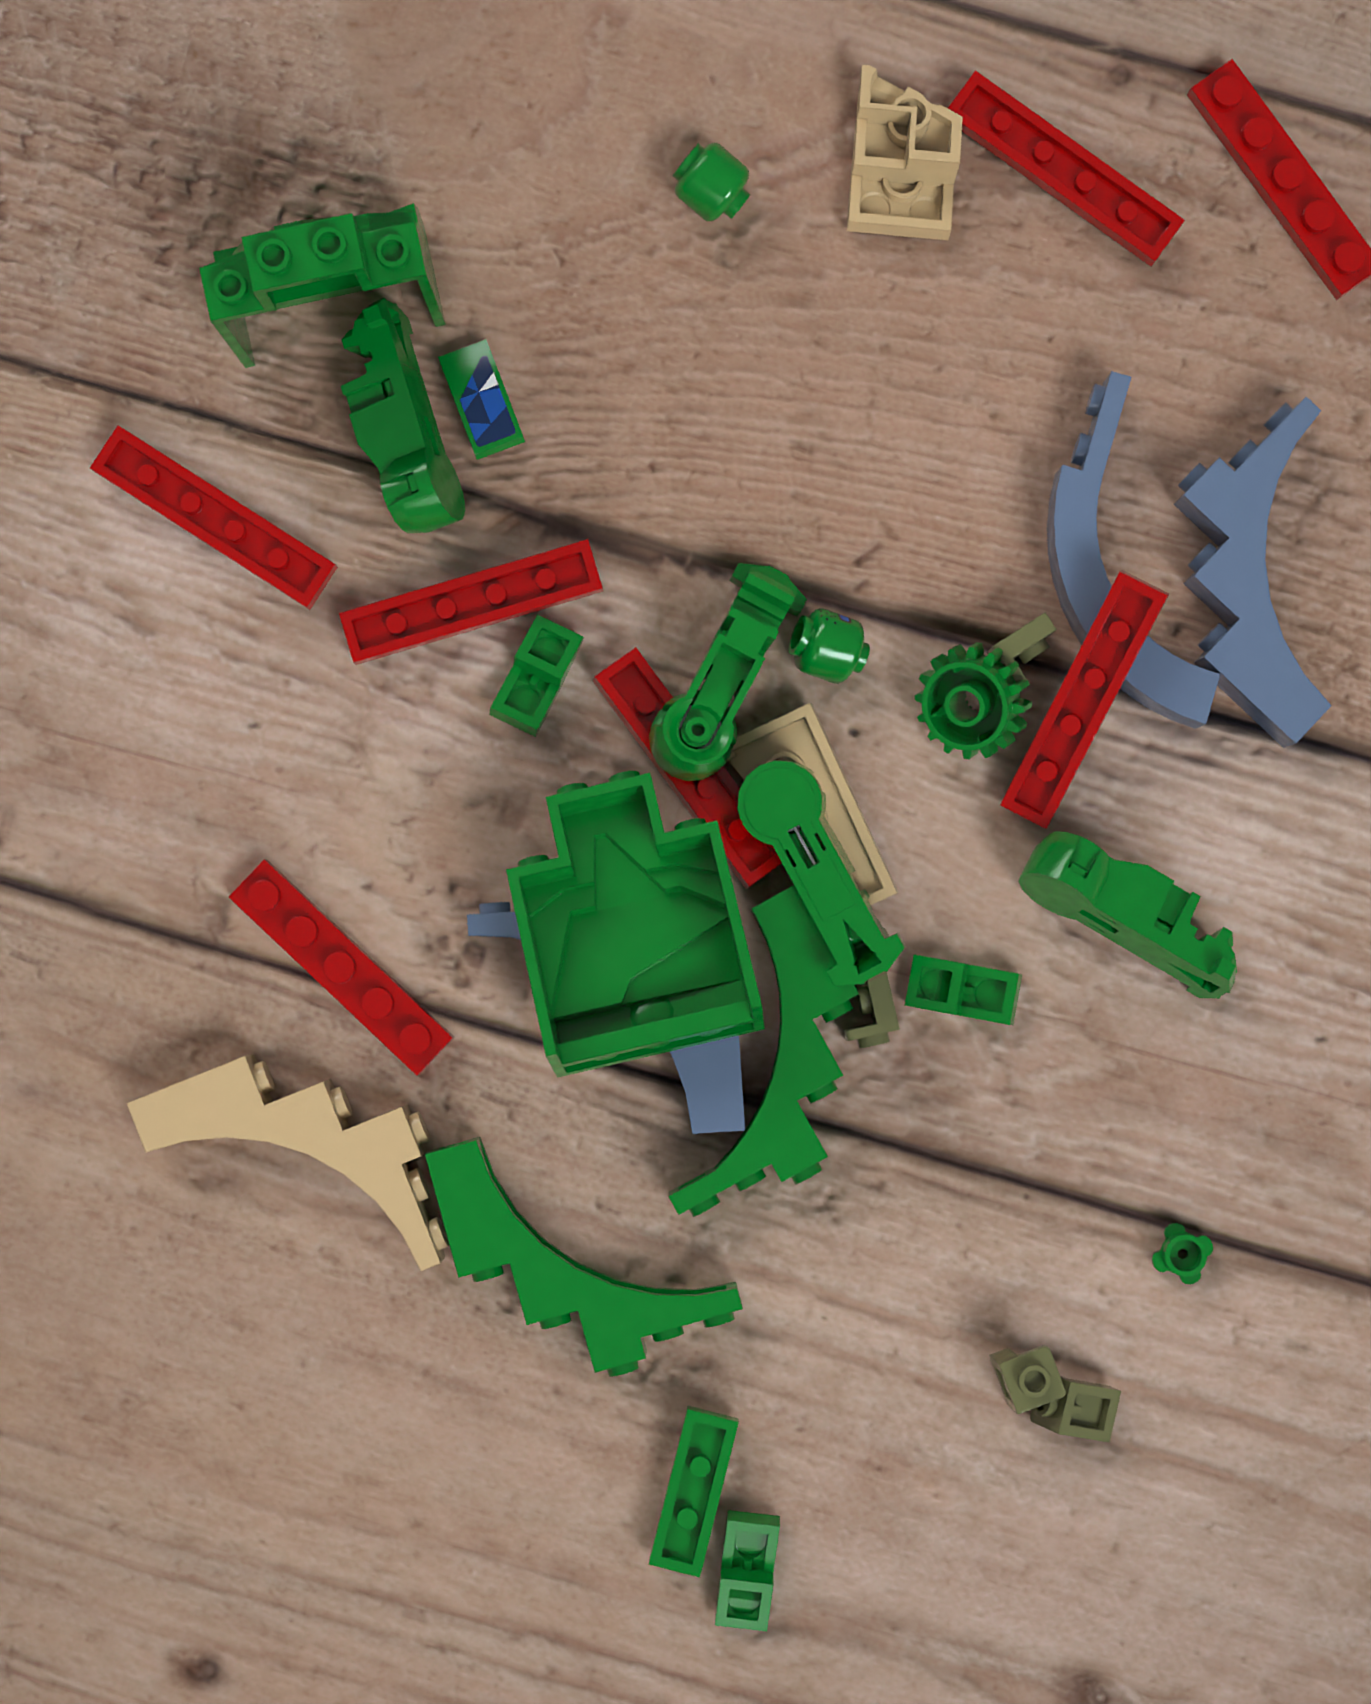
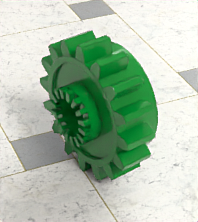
[915,642,1032,760]

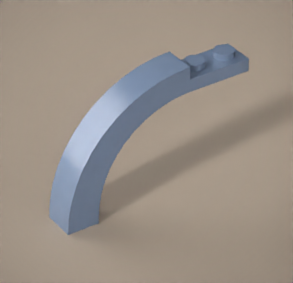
[1047,371,1220,729]

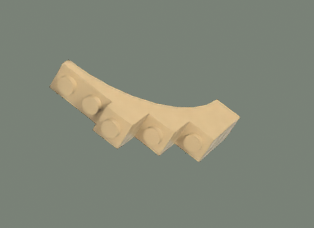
[127,1054,449,1271]

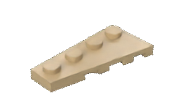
[727,703,899,905]

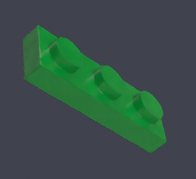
[649,1406,739,1577]

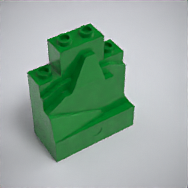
[199,203,446,368]
[506,771,765,1078]

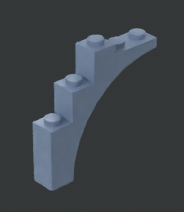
[1174,397,1332,748]
[467,902,745,1134]

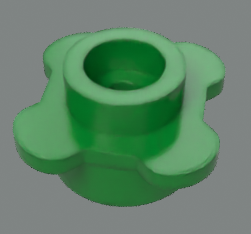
[1152,1223,1213,1284]

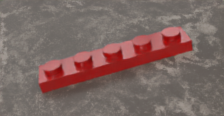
[1187,59,1371,301]
[948,70,1185,267]
[90,425,338,610]
[339,539,603,665]
[1000,570,1169,829]
[592,647,782,889]
[229,859,455,1076]

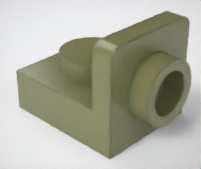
[986,612,1057,692]
[843,972,900,1048]
[989,1345,1066,1414]
[1030,1376,1121,1443]

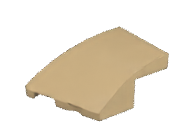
[847,65,963,240]

